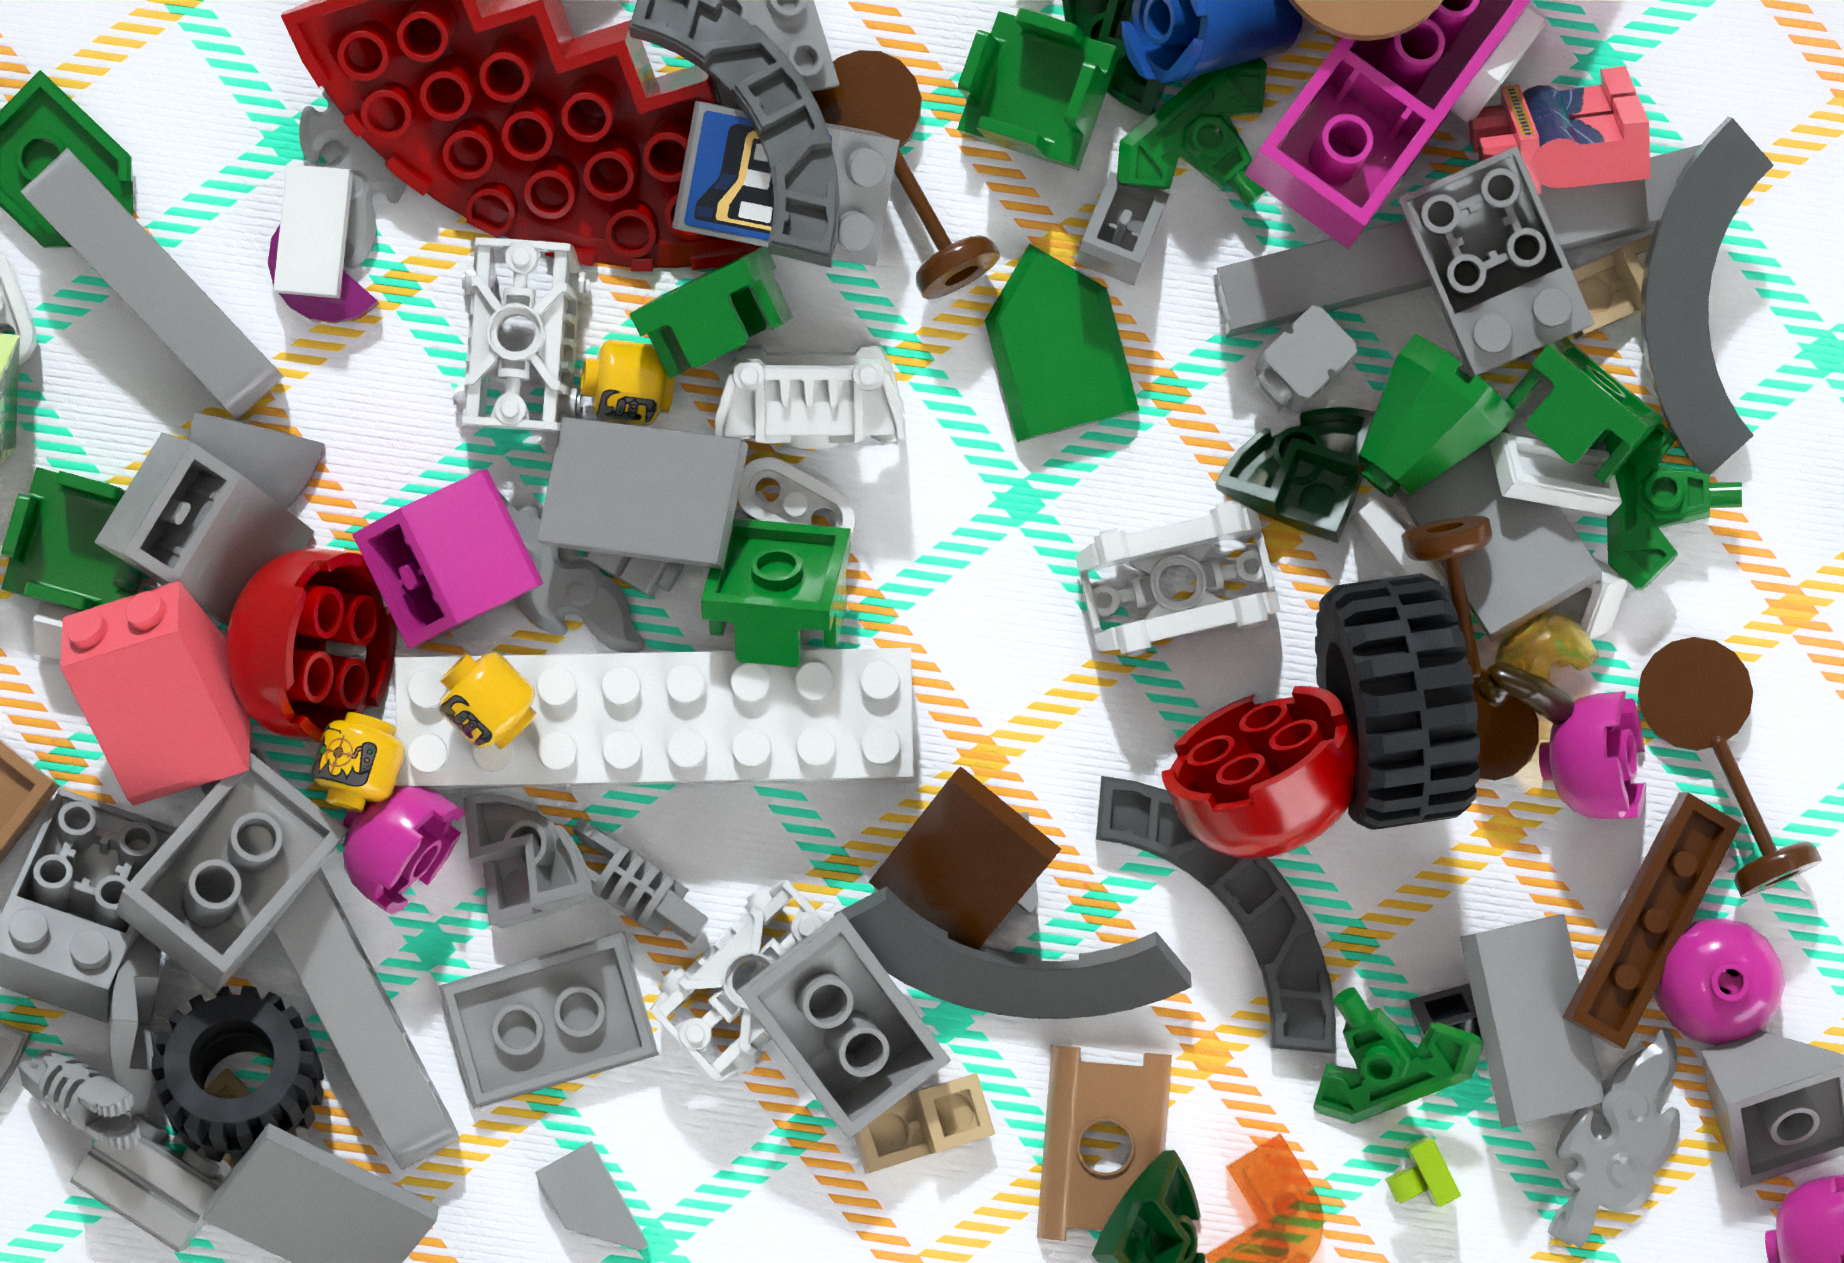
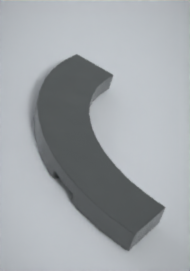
[629,0,840,268]
[1641,116,1774,476]
[1095,776,1336,1054]
[834,886,1192,1019]

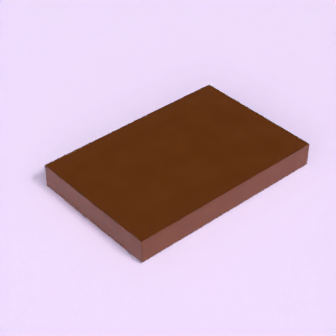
[869,766,1061,950]

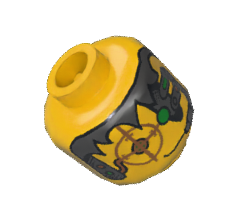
[580,339,675,426]
[439,652,537,749]
[311,712,406,813]

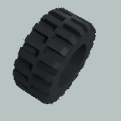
[1315,573,1480,830]

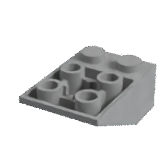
[1397,146,1595,378]
[94,432,315,627]
[0,788,177,1024]

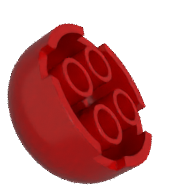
[226,548,397,743]
[1161,686,1359,858]

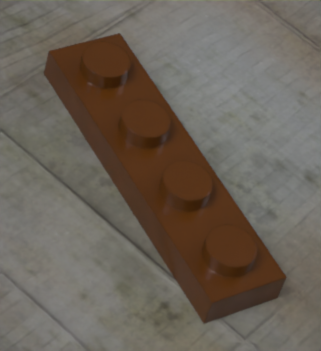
[1562,792,1741,1049]

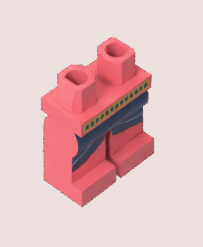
[1469,66,1651,194]

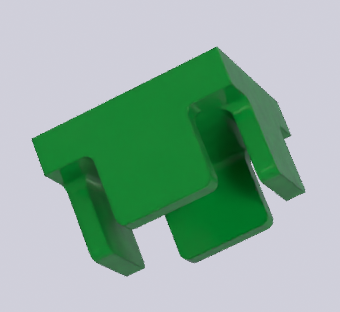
[957,8,1121,171]
[629,246,793,379]
[1505,338,1664,484]
[1,467,143,611]
[701,518,851,667]

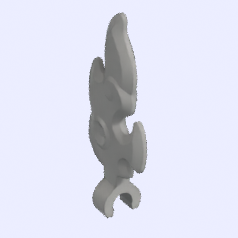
[299,90,407,269]
[498,491,645,652]
[1547,1029,1680,1248]

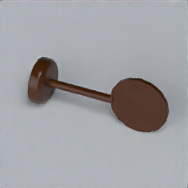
[812,50,1000,300]
[1401,516,1539,781]
[1637,637,1823,897]

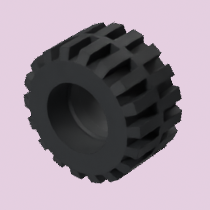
[151,985,324,1165]

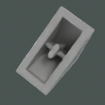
[1075,171,1170,286]

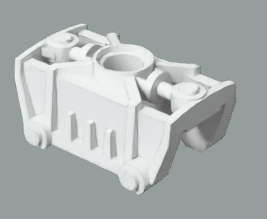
[453,237,590,432]
[715,345,904,449]
[1076,500,1281,657]
[649,879,827,1082]

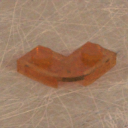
[1203,1133,1324,1263]

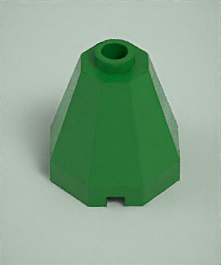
[1358,333,1516,498]

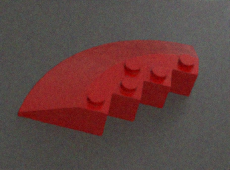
[280,0,771,272]

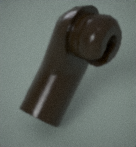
[1477,662,1574,725]

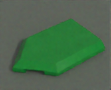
[0,70,133,248]
[984,243,1140,443]

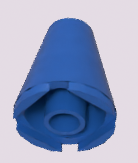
[1121,0,1303,84]

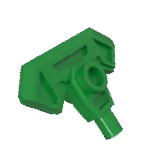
[1116,58,1267,207]
[1606,423,1742,590]
[1313,987,1483,1124]

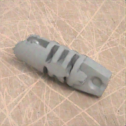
[572,817,708,943]
[18,1049,141,1151]

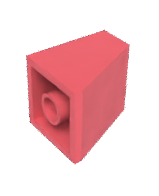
[60,581,250,806]

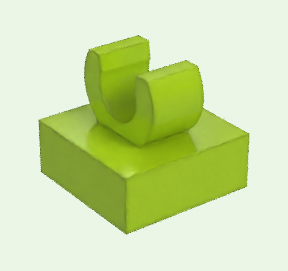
[1385,1136,1462,1207]

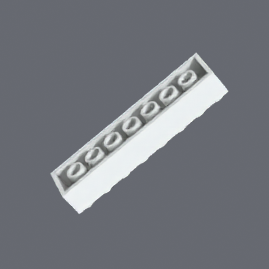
[395,648,914,789]

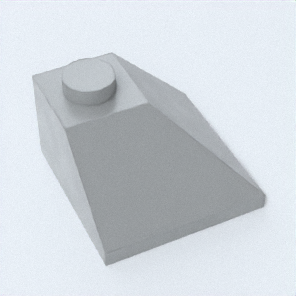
[1700,1031,1844,1188]

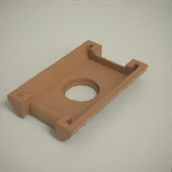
[1036,1045,1172,1241]

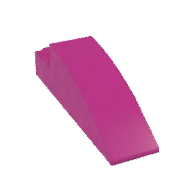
[1244,0,1532,250]

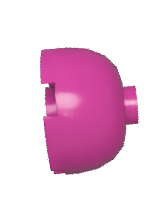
[1539,691,1646,819]
[343,785,465,914]
[1655,918,1785,1046]
[1765,1174,1844,1263]

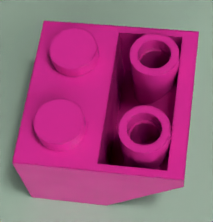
[352,469,544,650]

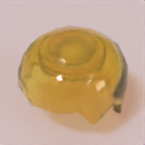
[1495,612,1599,681]

